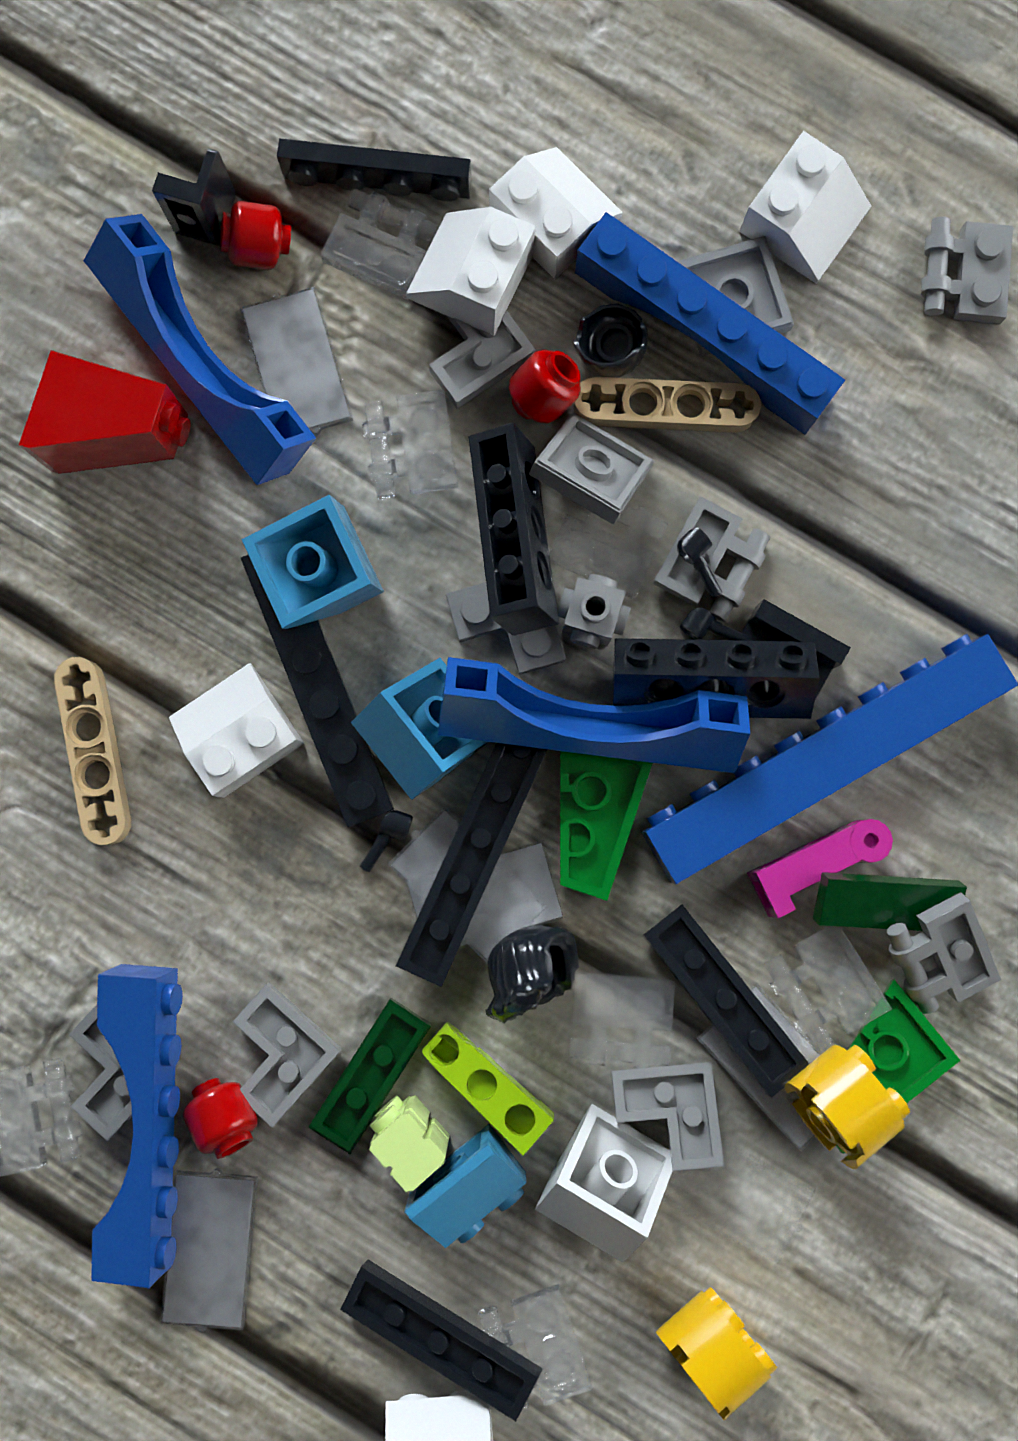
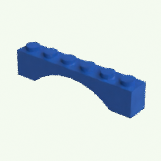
[575,212,846,435]
[83,214,316,485]
[438,657,750,773]
[91,964,183,1288]

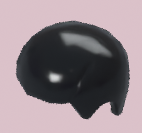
[573,303,649,377]

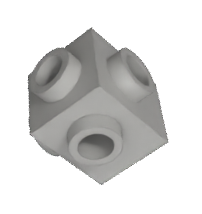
[557,574,631,649]

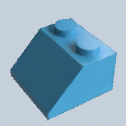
[242,495,384,629]
[351,658,488,800]
[404,1124,527,1248]

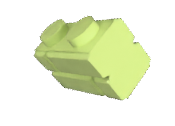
[369,1095,449,1192]

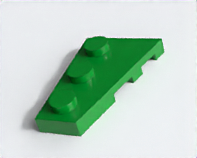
[560,751,653,901]
[836,979,961,1154]

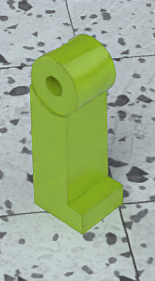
[422,1022,554,1156]

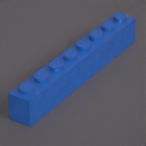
[641,634,1018,884]

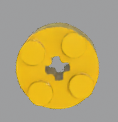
[785,1045,911,1169]
[655,1287,777,1421]

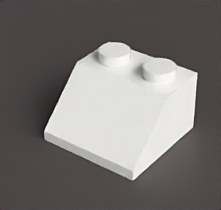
[739,130,871,284]
[489,147,623,279]
[406,207,536,336]
[169,663,305,798]
[535,1104,672,1263]
[386,1390,493,1441]

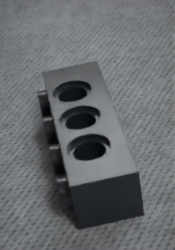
[468,422,559,636]
[613,638,819,719]

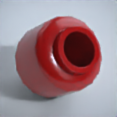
[220,201,291,270]
[509,349,581,424]
[182,1078,258,1159]

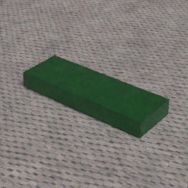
[813,872,967,931]
[308,998,432,1154]

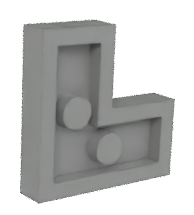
[429,310,536,409]
[446,582,566,675]
[232,982,342,1128]
[69,1005,181,1141]
[611,1062,724,1171]

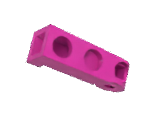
[747,819,893,918]

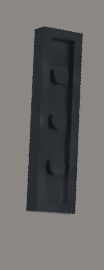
[277,138,472,201]
[643,904,809,1098]
[340,1259,543,1422]

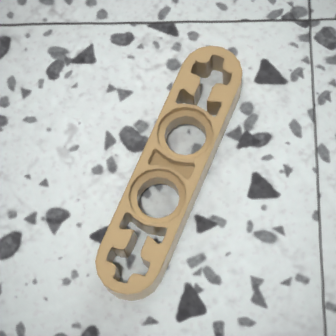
[573,377,761,433]
[54,657,131,845]

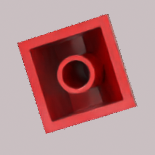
[19,350,191,474]

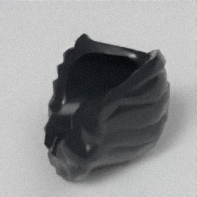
[485,925,579,1023]

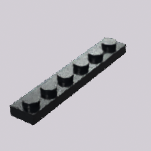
[240,555,395,828]
[396,743,548,987]

